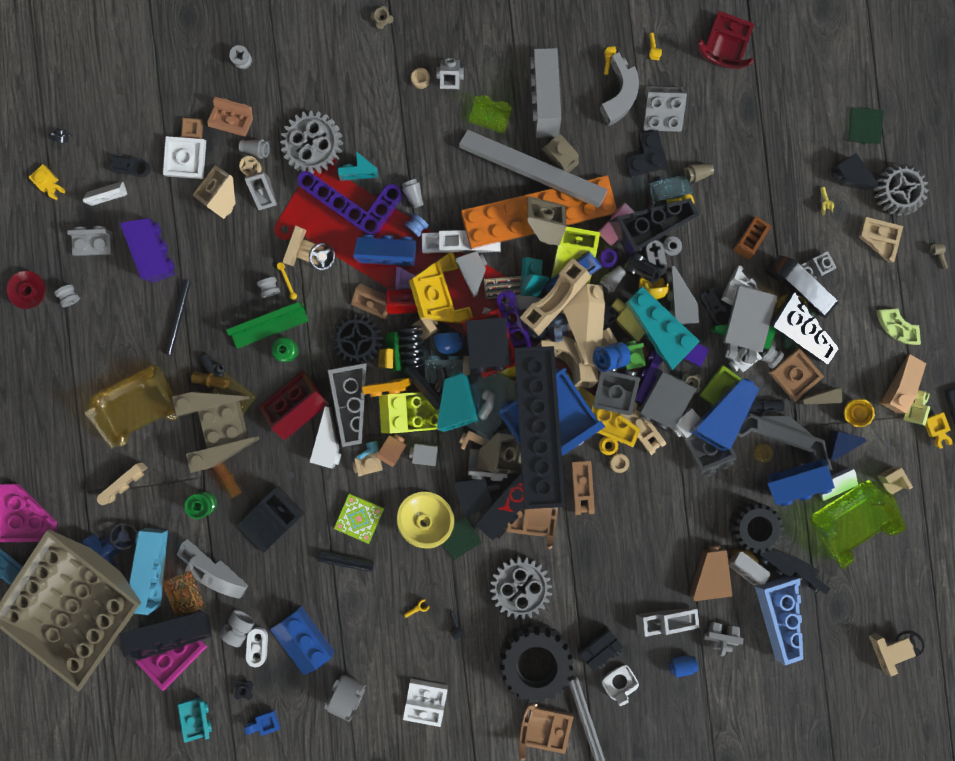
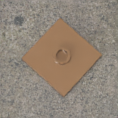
[768,348,824,402]

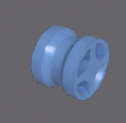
[405,213,429,237]

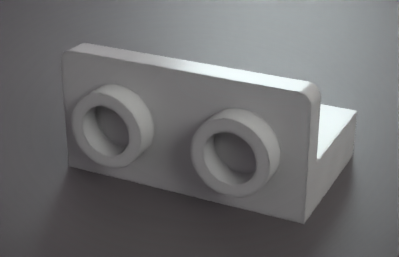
[67,226,113,256]

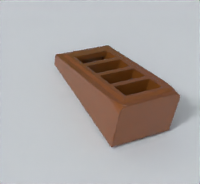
[733,216,771,260]

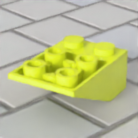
[551,227,600,284]
[379,392,441,433]

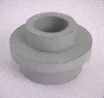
[663,236,682,256]

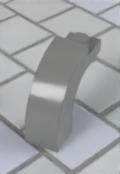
[600,53,639,126]

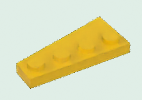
[576,387,641,447]

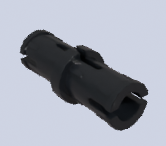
[748,399,785,414]

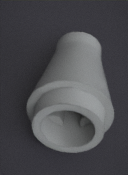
[239,139,269,159]
[402,179,424,209]
[598,266,626,294]

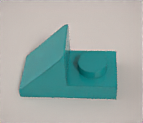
[338,152,378,181]
[520,257,549,298]

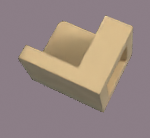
[877,466,913,495]

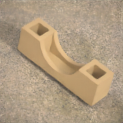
[520,258,591,336]

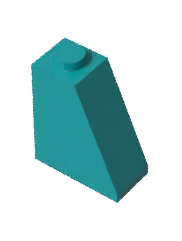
[437,372,480,432]

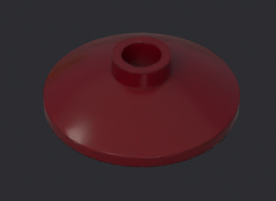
[7,271,46,309]

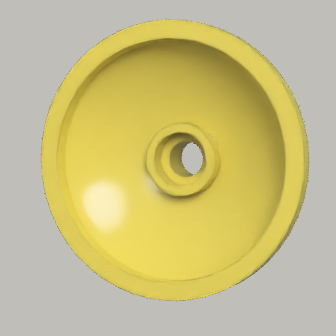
[397,492,454,548]

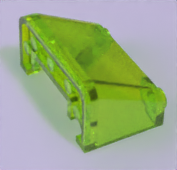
[810,481,907,570]

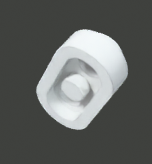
[246,627,268,667]

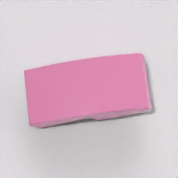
[598,203,634,246]

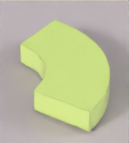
[877,308,921,345]

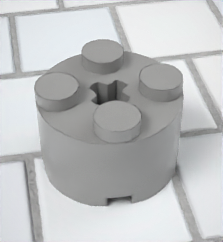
[324,675,366,722]

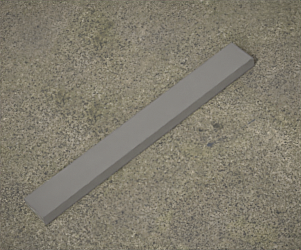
[459,130,608,208]

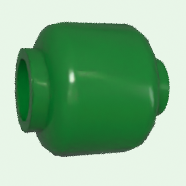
[271,337,299,362]

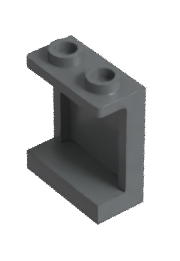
[636,368,696,430]

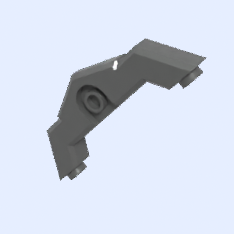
[736,413,832,470]

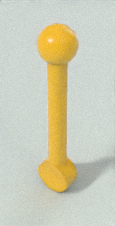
[277,262,297,300]

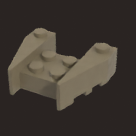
[172,392,259,473]

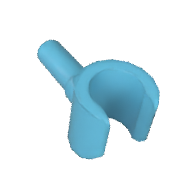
[357,441,379,460]

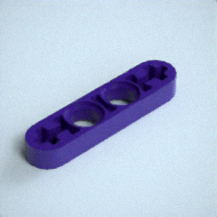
[497,290,533,348]

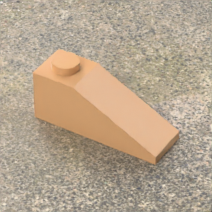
[880,354,926,414]

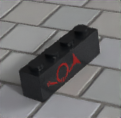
[475,471,525,541]

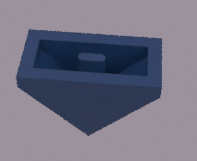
[827,430,866,461]

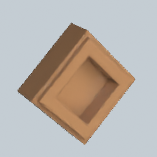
[181,118,203,139]

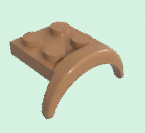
[507,507,558,549]
[519,703,573,761]

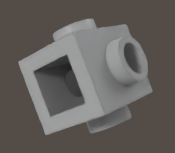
[436,58,464,89]

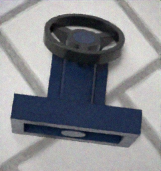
[82,523,137,567]

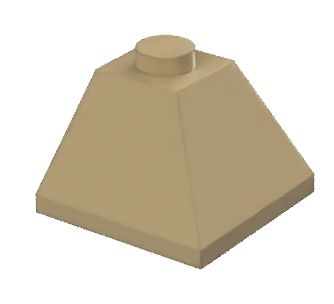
[193,165,236,219]

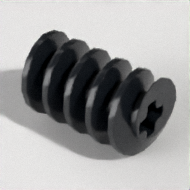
[398,325,425,367]

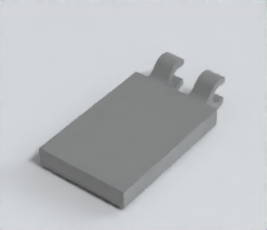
[723,286,777,364]

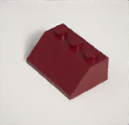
[259,371,329,440]

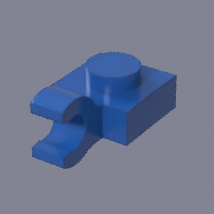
[244,709,281,736]

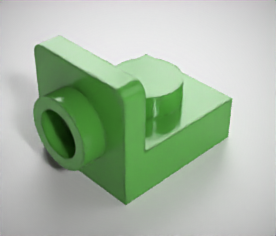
[625,340,646,370]

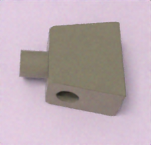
[541,134,579,173]

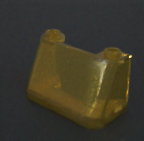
[84,364,179,449]

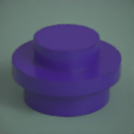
[598,248,617,268]

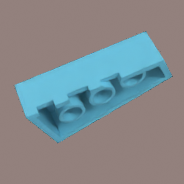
[129,528,168,615]

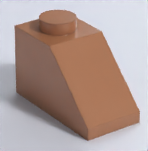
[376,434,407,467]

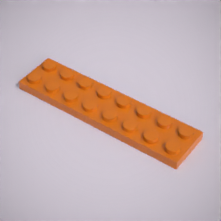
[461,176,617,249]

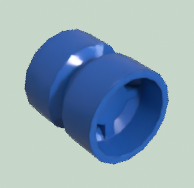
[593,342,631,372]

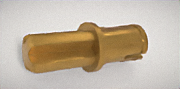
[191,371,230,389]

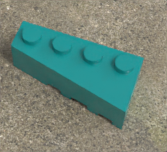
[625,287,700,370]

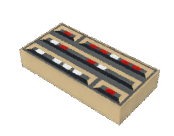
[484,276,521,299]

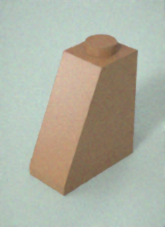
[689,545,732,601]

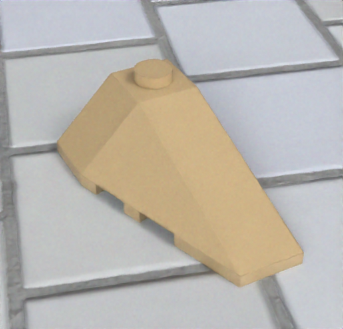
[561,284,605,366]

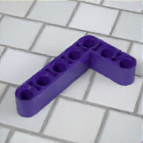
[297,171,402,236]

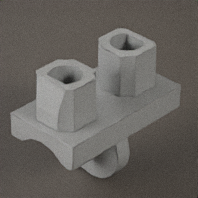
[703,622,744,657]

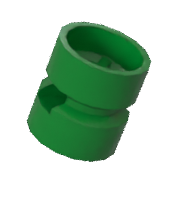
[185,491,217,519]

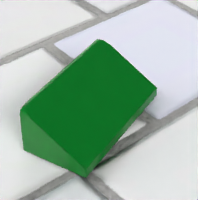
[385,332,402,371]

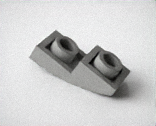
[801,251,836,279]

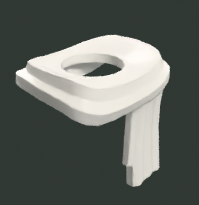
[602,665,639,706]

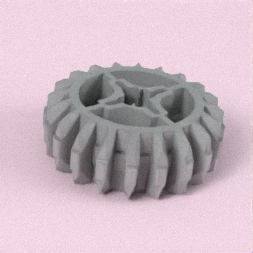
[873,163,929,216]

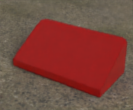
[386,289,418,314]

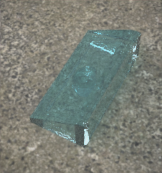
[649,175,693,202]

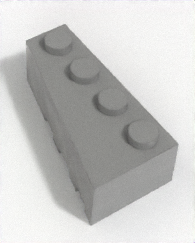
[530,48,561,138]

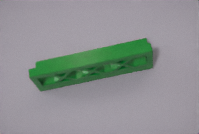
[226,302,309,349]

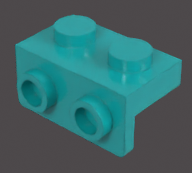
[177,697,212,743]

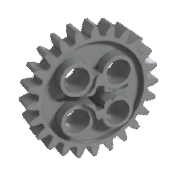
[280,111,343,174]
[490,556,552,620]

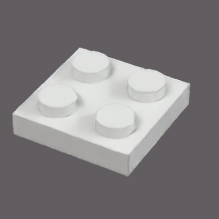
[163,136,206,179]

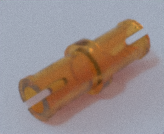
[213,461,242,498]

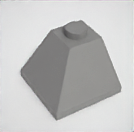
[456,251,487,298]

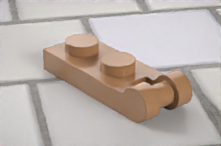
[571,461,595,515]

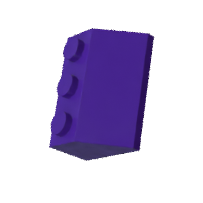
[120,218,175,283]

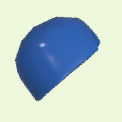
[434,332,464,355]

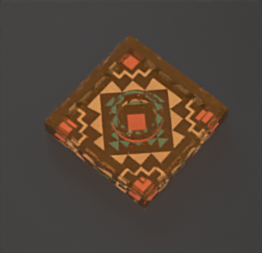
[162,571,205,617]

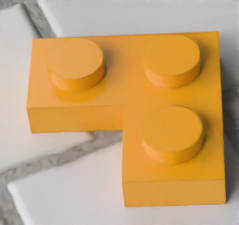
[362,377,411,397]

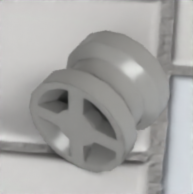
[229,45,252,69]
[257,277,280,298]
[54,284,80,307]
[760,344,784,369]

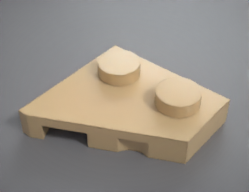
[858,217,903,263]

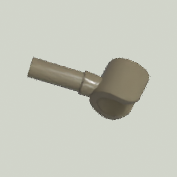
[930,244,948,269]

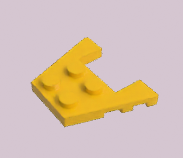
[409,252,473,324]

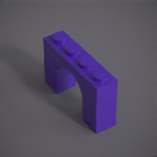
[635,344,709,404]

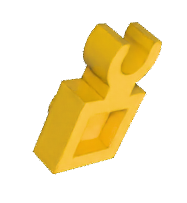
[29,164,65,200]
[925,412,952,449]

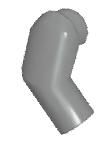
[478,390,496,420]

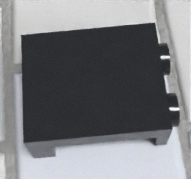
[465,318,510,373]

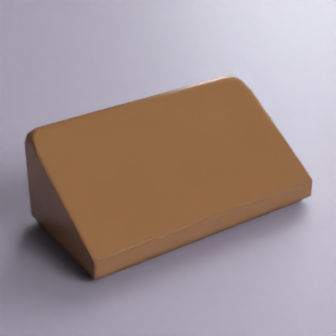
[350,284,388,319]

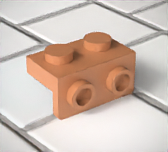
[207,97,253,137]

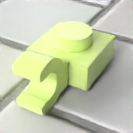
[903,390,930,425]

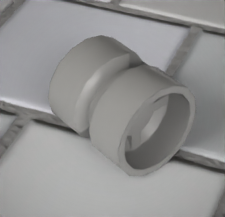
[219,610,255,647]

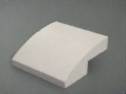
[403,679,448,727]

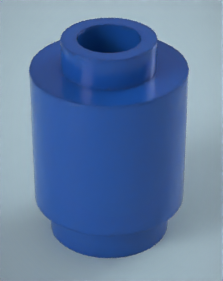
[668,655,699,678]

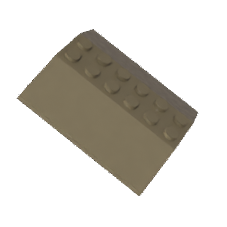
[0,530,141,692]

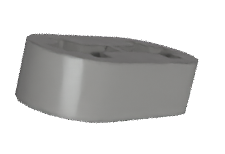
[645,240,667,276]

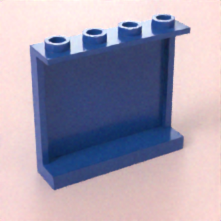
[498,368,605,456]

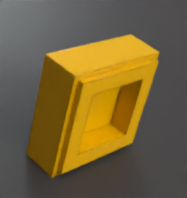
[378,349,394,368]

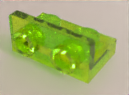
[469,95,512,134]

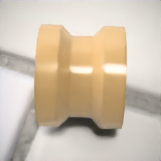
[239,156,262,176]

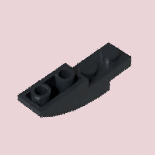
[757,549,830,595]

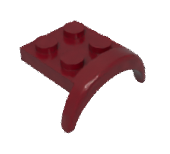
[698,11,755,69]

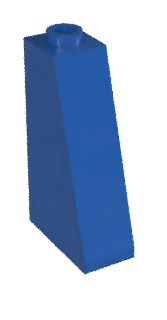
[689,378,760,451]

